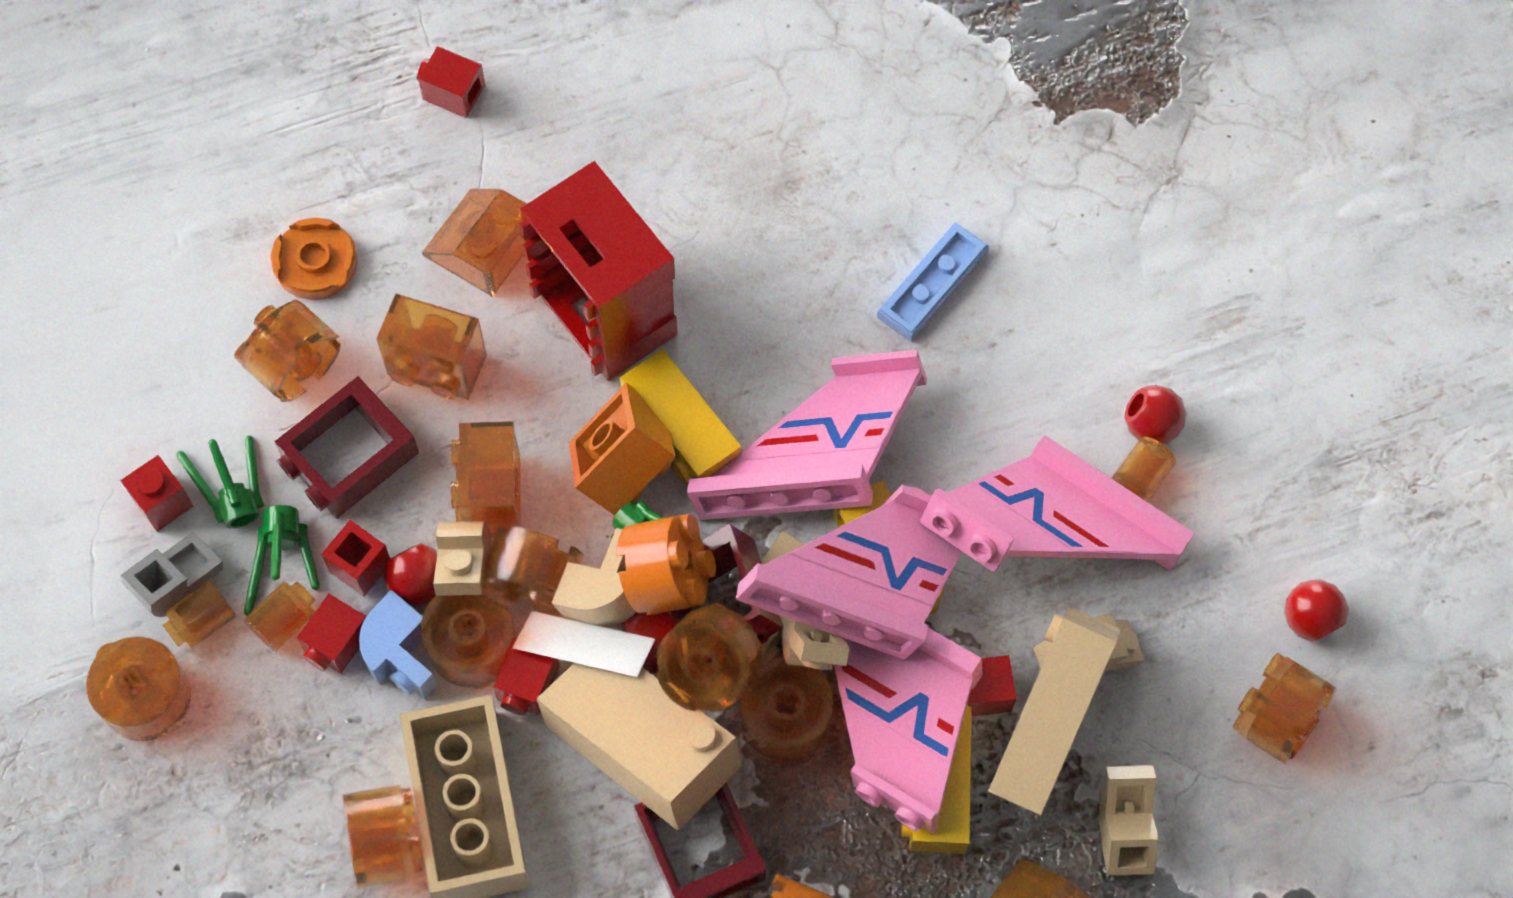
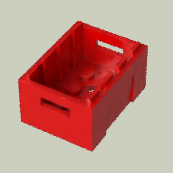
[519,161,678,381]

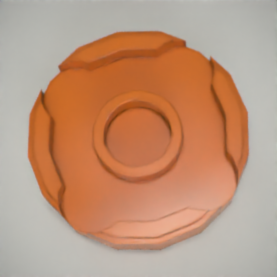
[270,217,358,300]

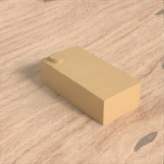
[988,607,1120,815]
[537,663,743,831]
[400,695,530,898]

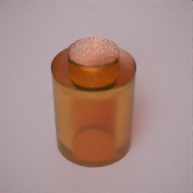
[1111,437,1176,503]
[162,580,237,649]
[243,581,315,652]

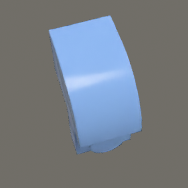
[359,590,438,700]

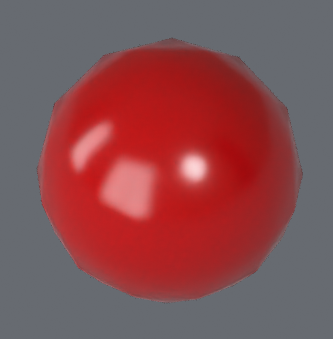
[1124,385,1187,446]
[383,543,437,606]
[1284,579,1349,642]

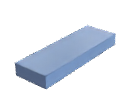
[877,222,989,342]

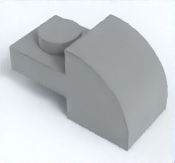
[121,532,223,617]

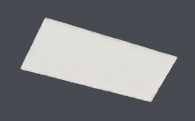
[513,611,655,677]

